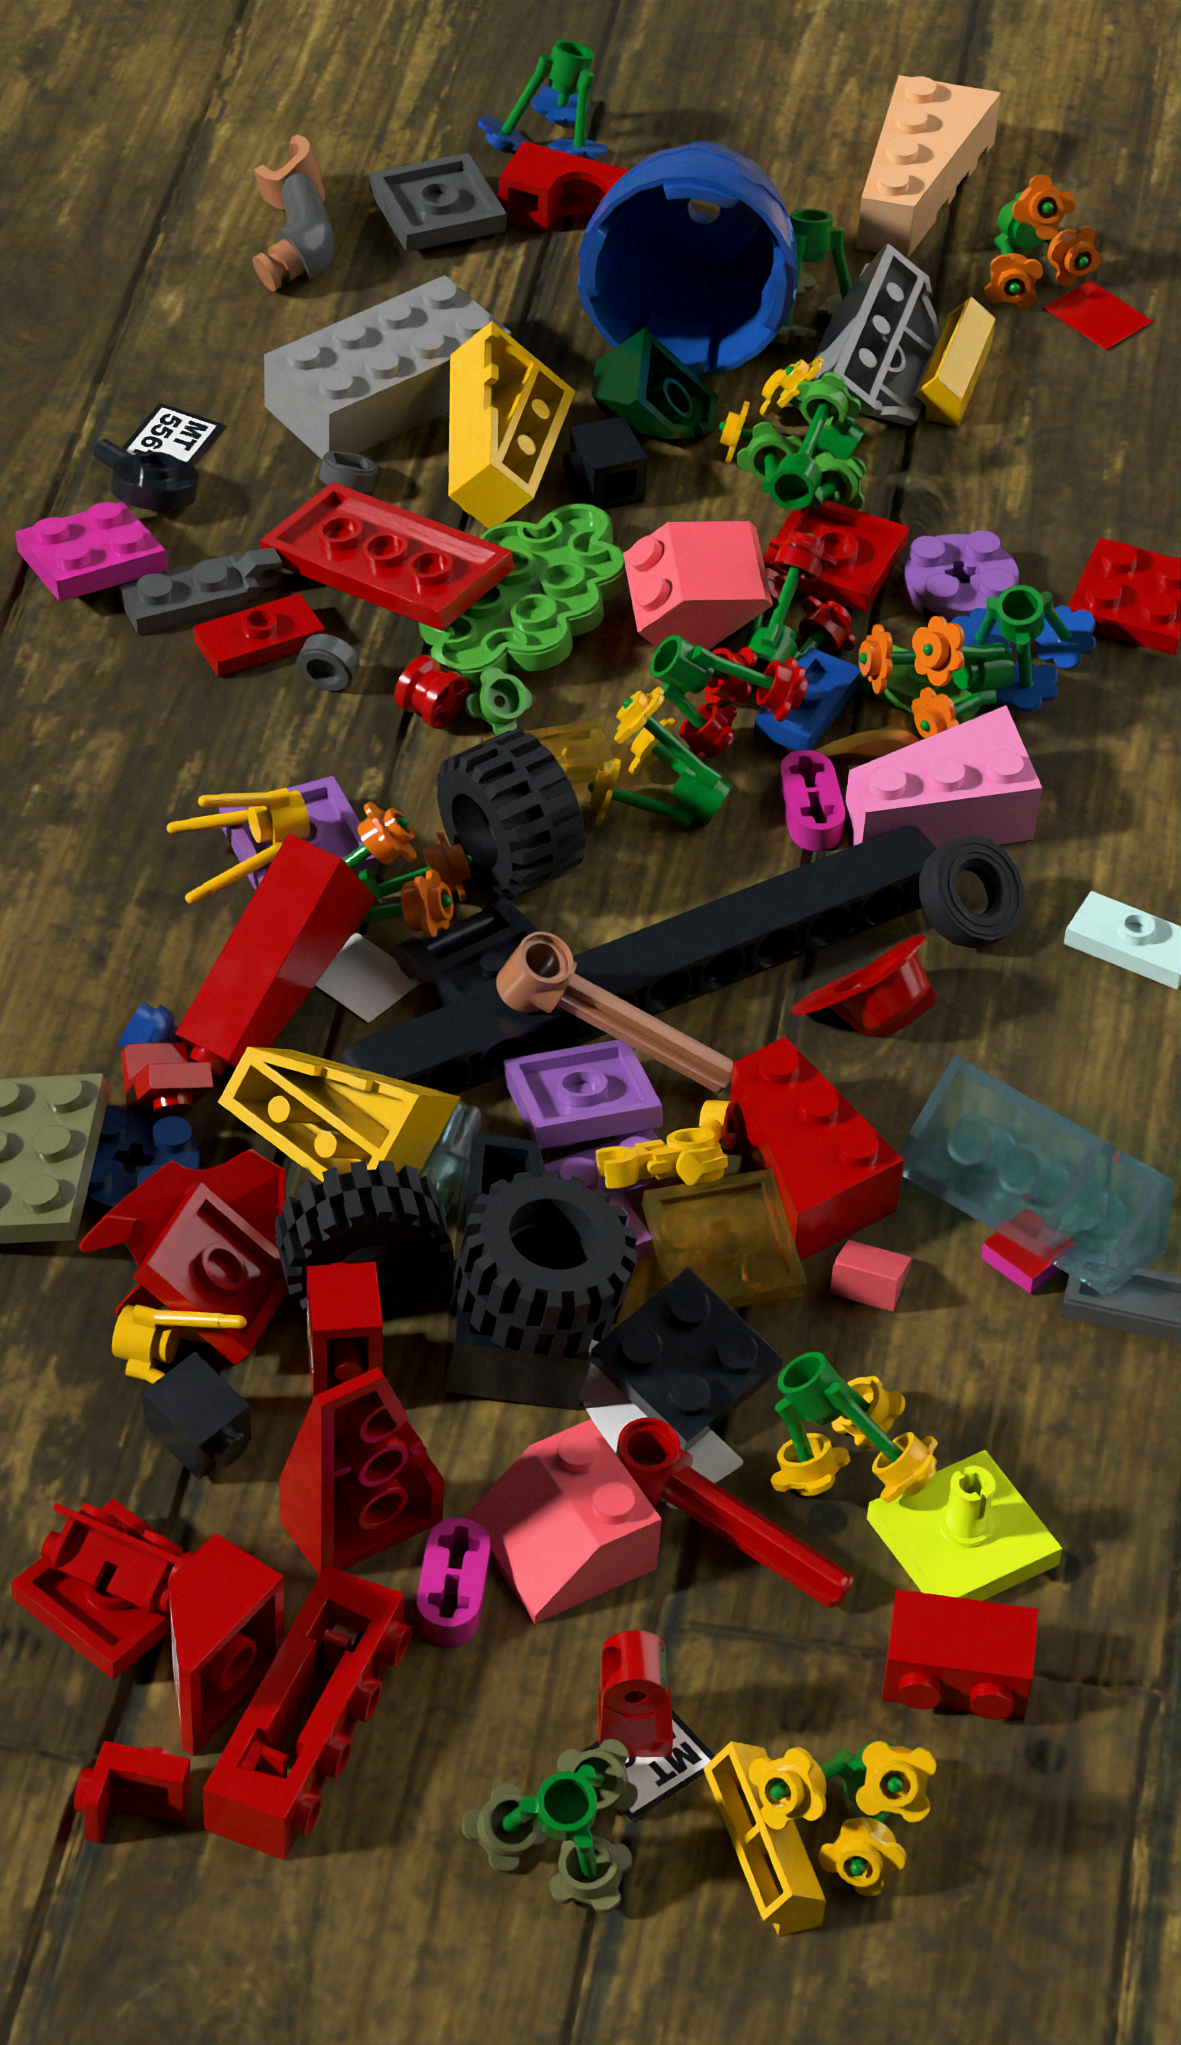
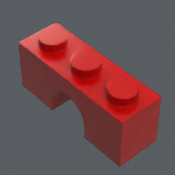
[498,141,629,233]

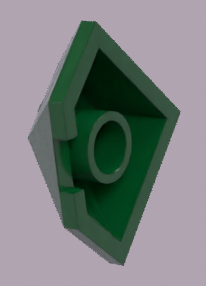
[591,328,719,439]

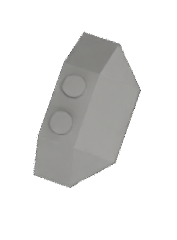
[812,243,940,426]

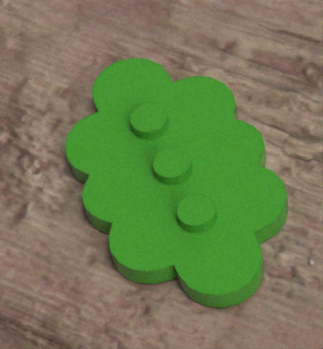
[418,503,628,690]

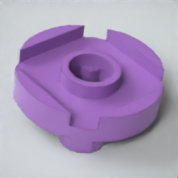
[902,530,1019,623]

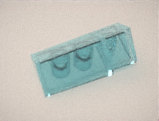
[897,1055,1174,1296]

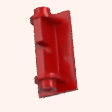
[41,1503,183,1614]

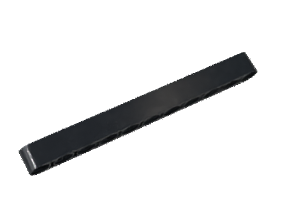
[336,825,937,1095]

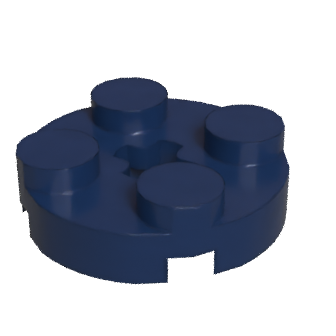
[84,1105,199,1220]

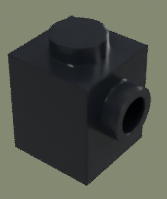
[563,416,648,510]
[142,1352,252,1480]

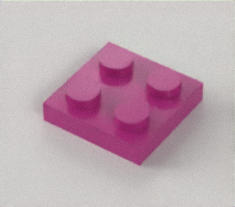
[15,501,168,602]

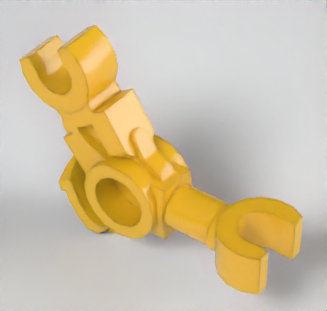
[596,1100,737,1188]

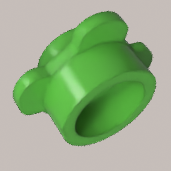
[465,667,533,735]

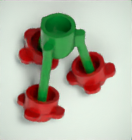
[742,531,857,673]
[650,634,808,759]

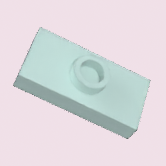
[1064,891,1181,989]

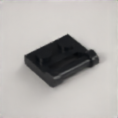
[394,895,540,1007]

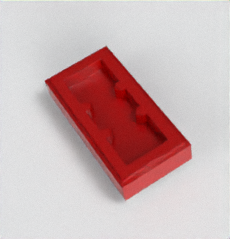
[193,593,325,678]

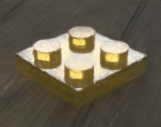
[642,1168,807,1308]

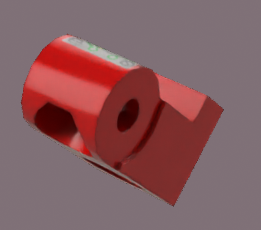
[597,1630,673,1757]

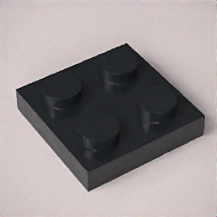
[590,1267,784,1451]

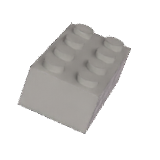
[264,275,511,459]

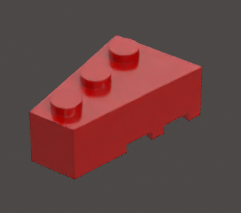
[729,1036,904,1266]

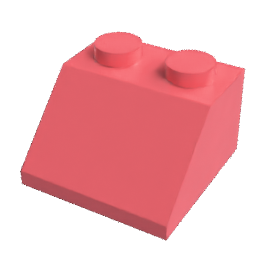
[623,521,773,650]
[466,1419,662,1624]

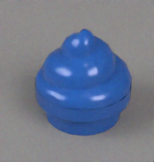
[117,1001,182,1049]

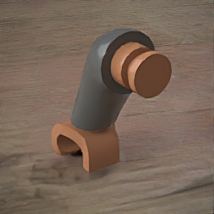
[252,135,336,292]

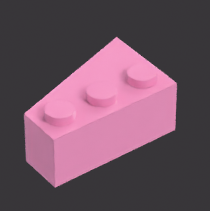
[844,705,1042,849]

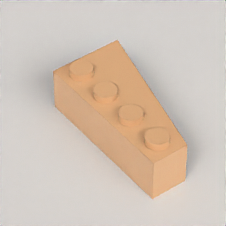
[856,75,1001,258]

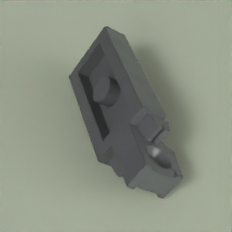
[118,548,283,636]

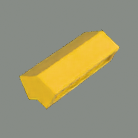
[914,296,995,427]
[703,1741,826,1937]

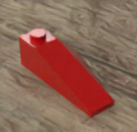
[279,1367,444,1576]

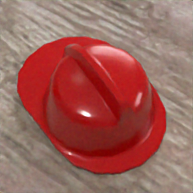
[790,934,937,1036]

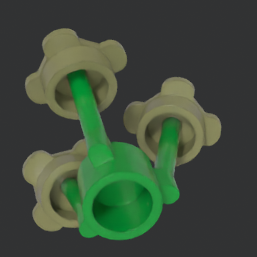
[461,1739,638,1913]

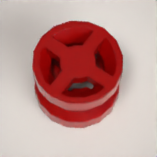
[394,655,469,729]

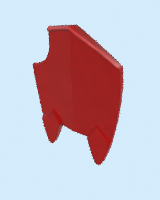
[79,1149,286,1317]

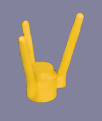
[167,788,310,904]
[112,1304,247,1384]

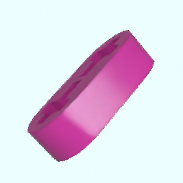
[778,750,845,851]
[416,1518,490,1647]

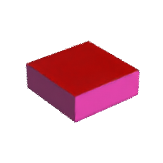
[981,1208,1076,1294]

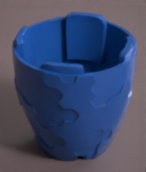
[577,142,798,377]

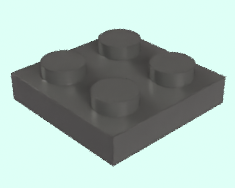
[369,152,507,252]

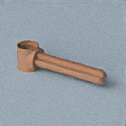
[496,932,733,1093]

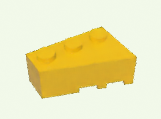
[448,321,576,529]
[218,1047,461,1182]

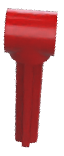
[616,1417,853,1608]

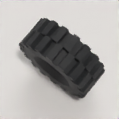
[274,1160,454,1319]

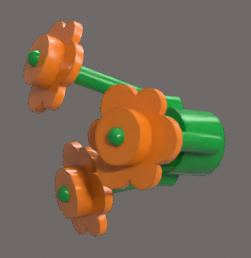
[859,616,1014,739]

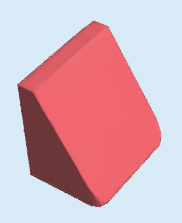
[829,1240,912,1312]

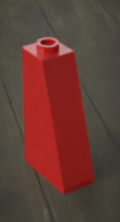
[175,833,377,1077]

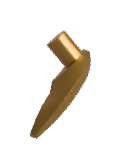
[814,709,921,761]

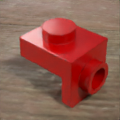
[121,1043,213,1115]
[74,1741,192,1843]

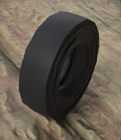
[919,836,1024,949]

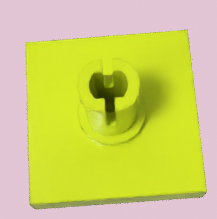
[867,1450,1062,1601]

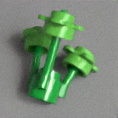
[737,372,867,510]

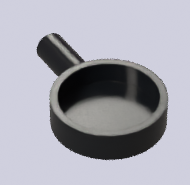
[93,439,199,511]

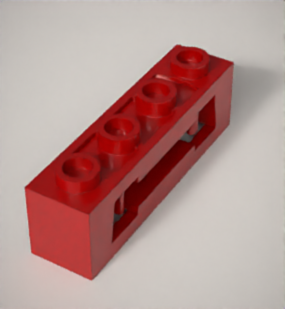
[203,1565,411,1860]

